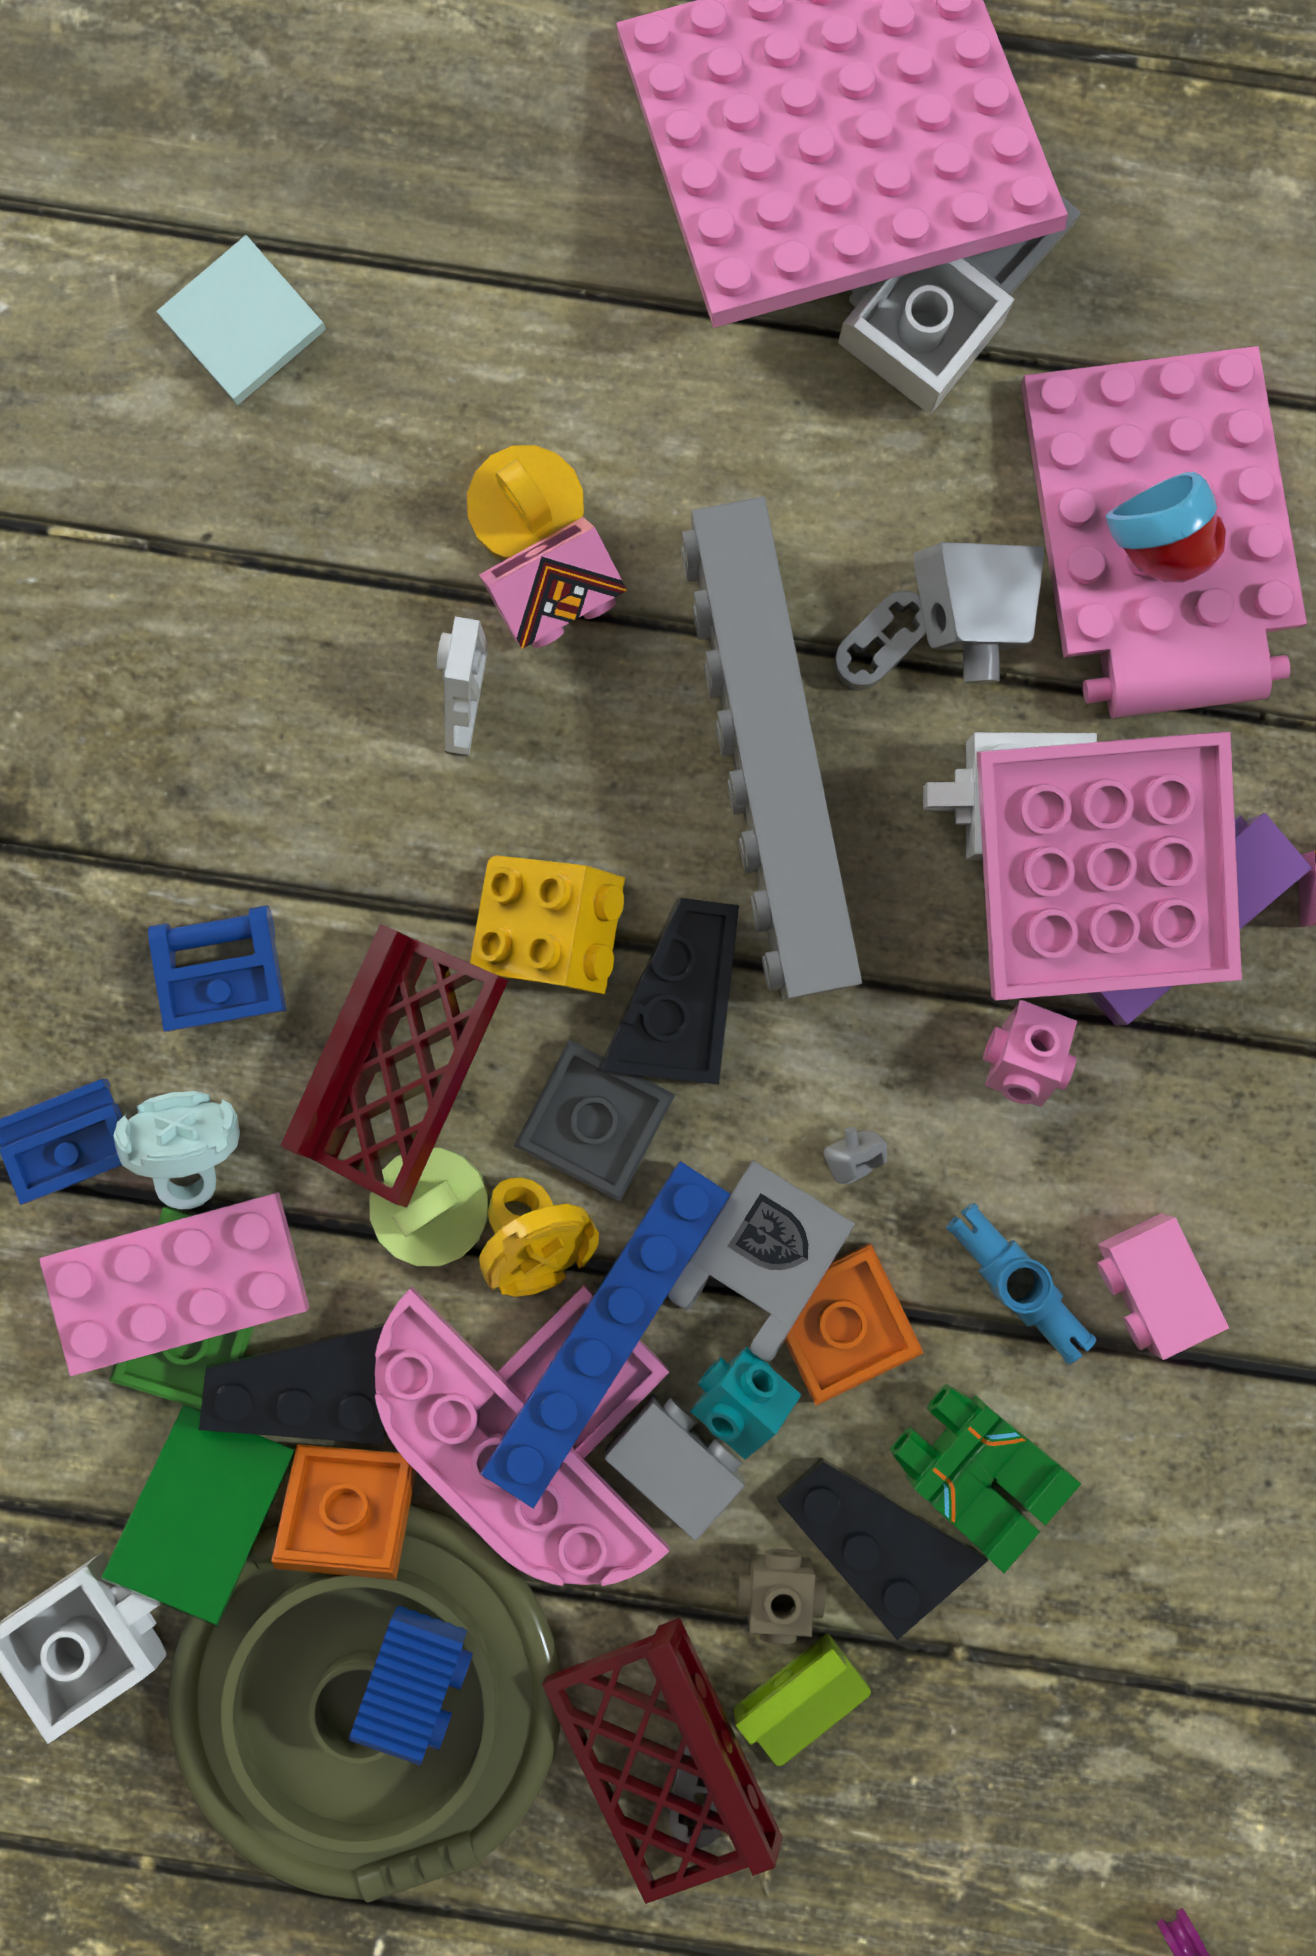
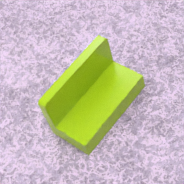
[733,1633,871,1766]

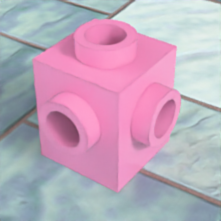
[983,999,1077,1107]

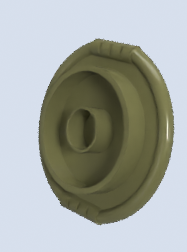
[169,1504,561,1903]

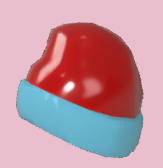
[1106,472,1226,583]

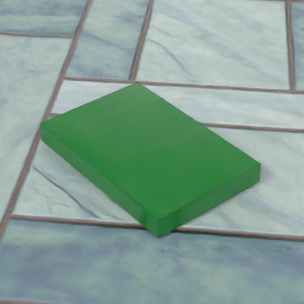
[101,1404,295,1627]

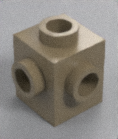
[737,1549,825,1644]

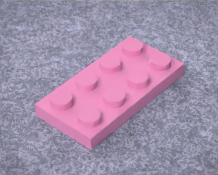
[39,1192,310,1376]

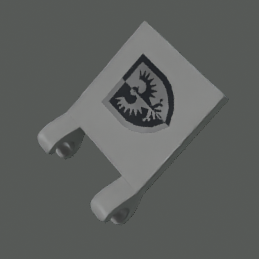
[668,1160,855,1362]

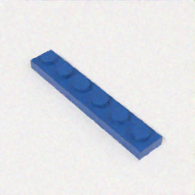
[480,1161,731,1509]

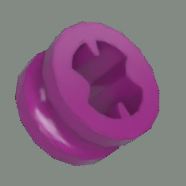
[1156,1908,1210,1956]

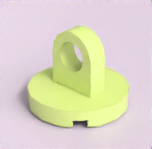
[370,1147,489,1266]

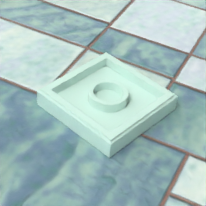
[156,235,326,406]

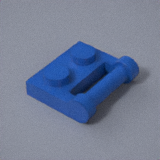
[148,905,287,1032]

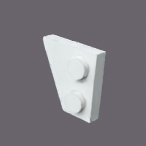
[437,616,489,756]

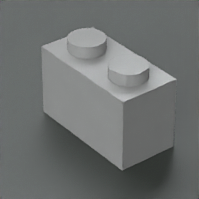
[604,1394,745,1541]

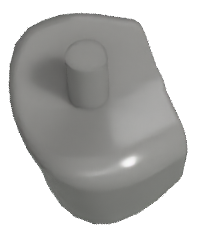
[824,1127,887,1184]

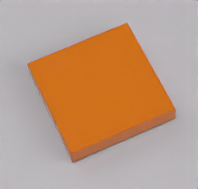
[785,1243,924,1406]
[271,1444,416,1580]

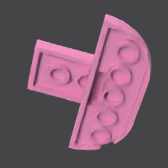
[375,1284,670,1586]

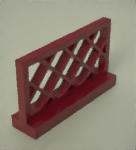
[280,924,509,1208]
[542,1617,783,1904]

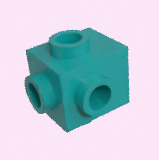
[690,1346,802,1460]

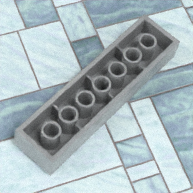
[681,496,862,1002]

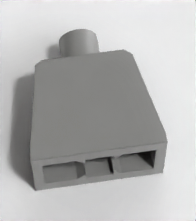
[914,542,1044,684]

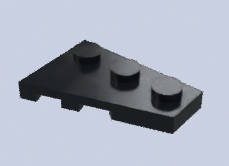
[597,898,739,1085]
[199,1322,386,1444]
[777,1458,989,1640]

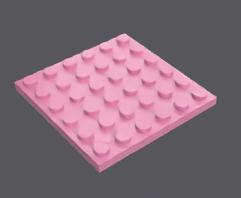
[616,0,1068,328]

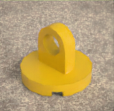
[467,445,584,561]
[479,1177,599,1297]

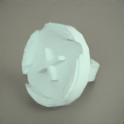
[113,1091,240,1209]

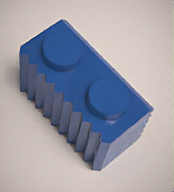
[349,1606,473,1766]

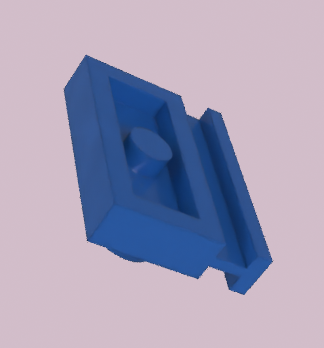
[0,1079,122,1205]

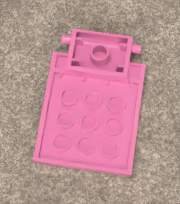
[1021,346,1307,719]

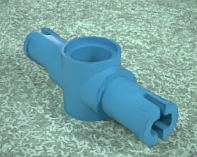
[945,1202,1096,1364]

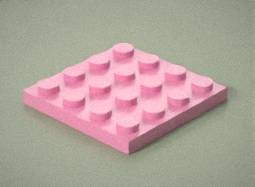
[976,731,1242,1000]

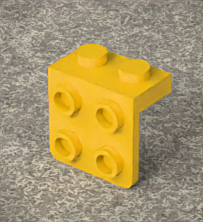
[470,855,625,994]

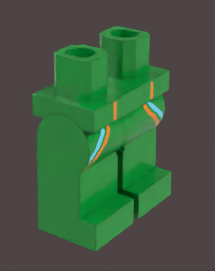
[890,1384,1081,1574]

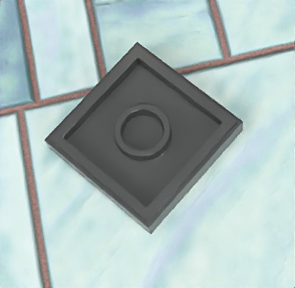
[514,1040,675,1201]

